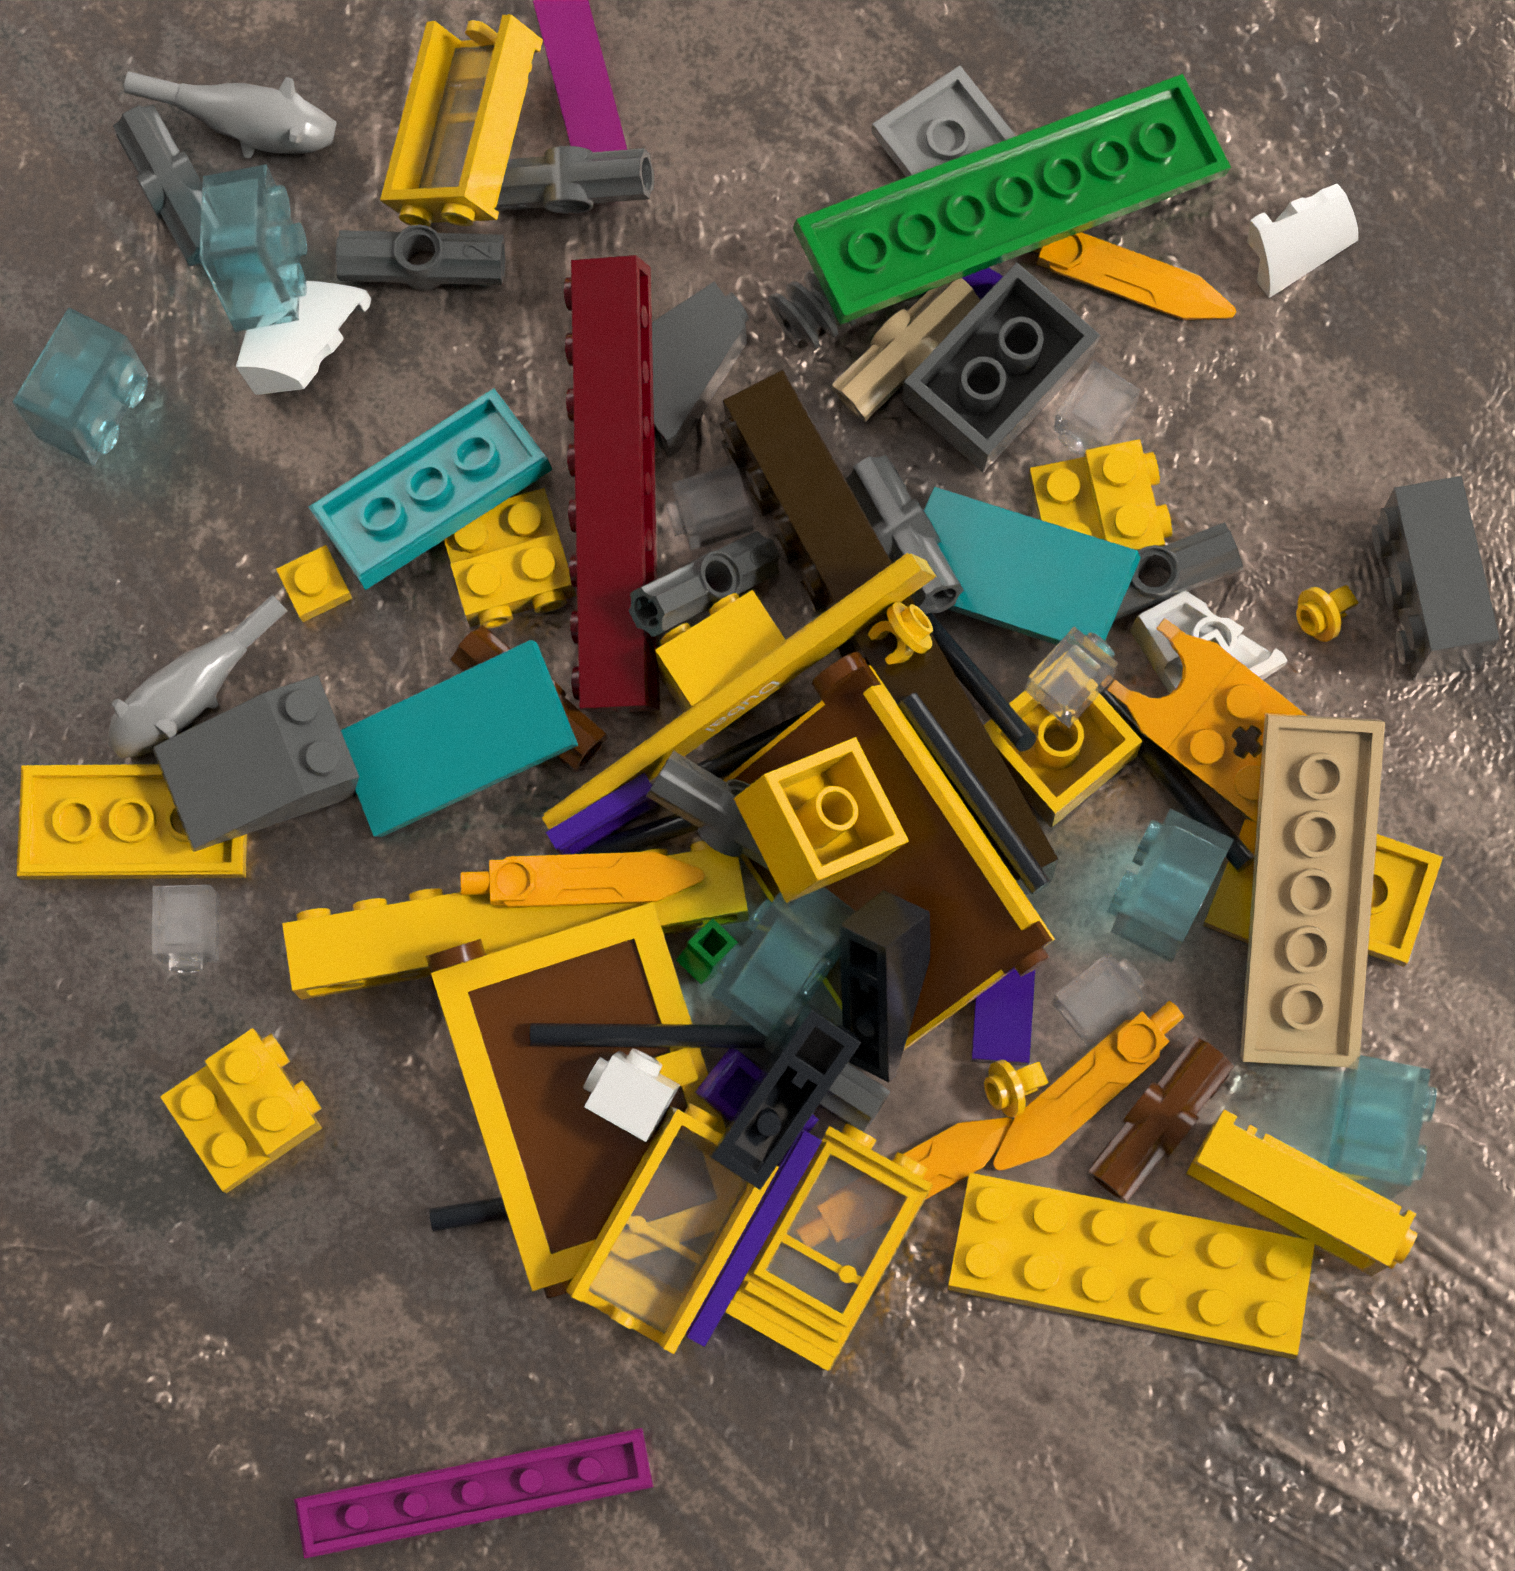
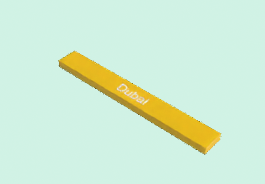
[542,553,937,830]

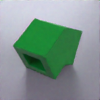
[676,918,738,984]

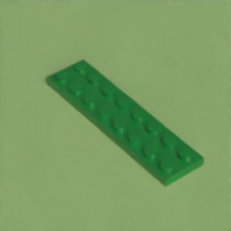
[793,74,1231,325]

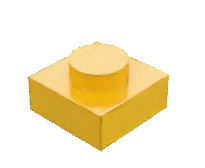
[276,545,353,623]

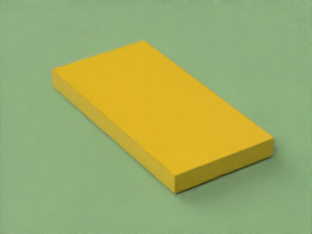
[17,764,247,880]

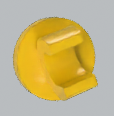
[1296,585,1359,642]
[868,602,933,665]
[984,1060,1049,1117]

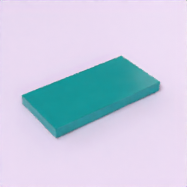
[308,388,553,590]
[924,487,1141,658]
[341,640,579,838]

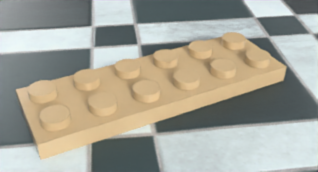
[1240,713,1385,1068]

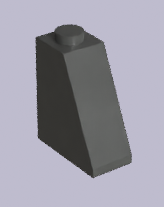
[652,282,749,458]

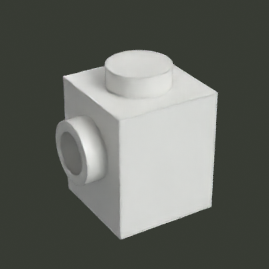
[583,1048,680,1142]

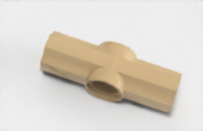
[832,278,981,422]

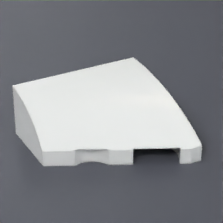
[1247,184,1358,298]
[236,281,371,395]
[1130,591,1288,694]

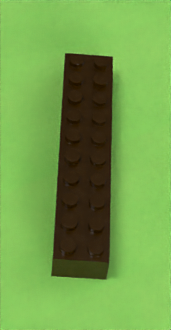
[719,370,1058,895]

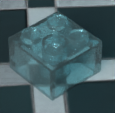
[199,164,307,332]
[12,307,148,467]
[1107,809,1234,962]
[711,887,856,1037]
[1327,1055,1437,1199]

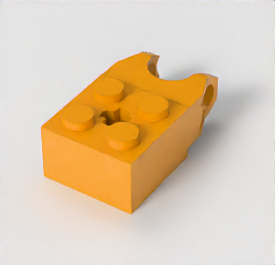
[1106,618,1308,823]

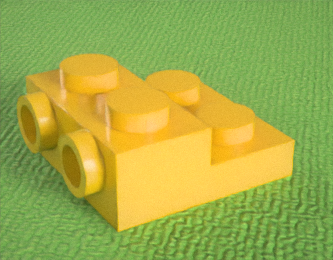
[1028,439,1172,551]
[444,488,577,629]
[160,1028,322,1193]

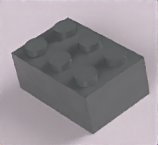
[901,262,1100,473]
[1372,476,1500,680]

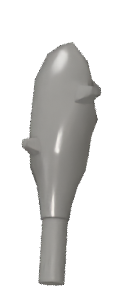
[124,71,336,158]
[108,594,288,758]

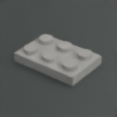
[872,66,1016,177]

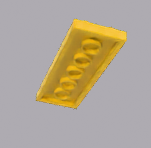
[947,1172,1315,1360]

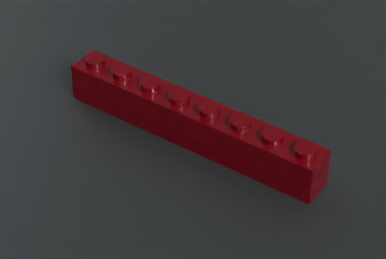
[564,255,660,713]

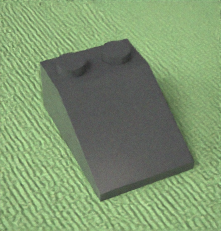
[153,675,359,852]

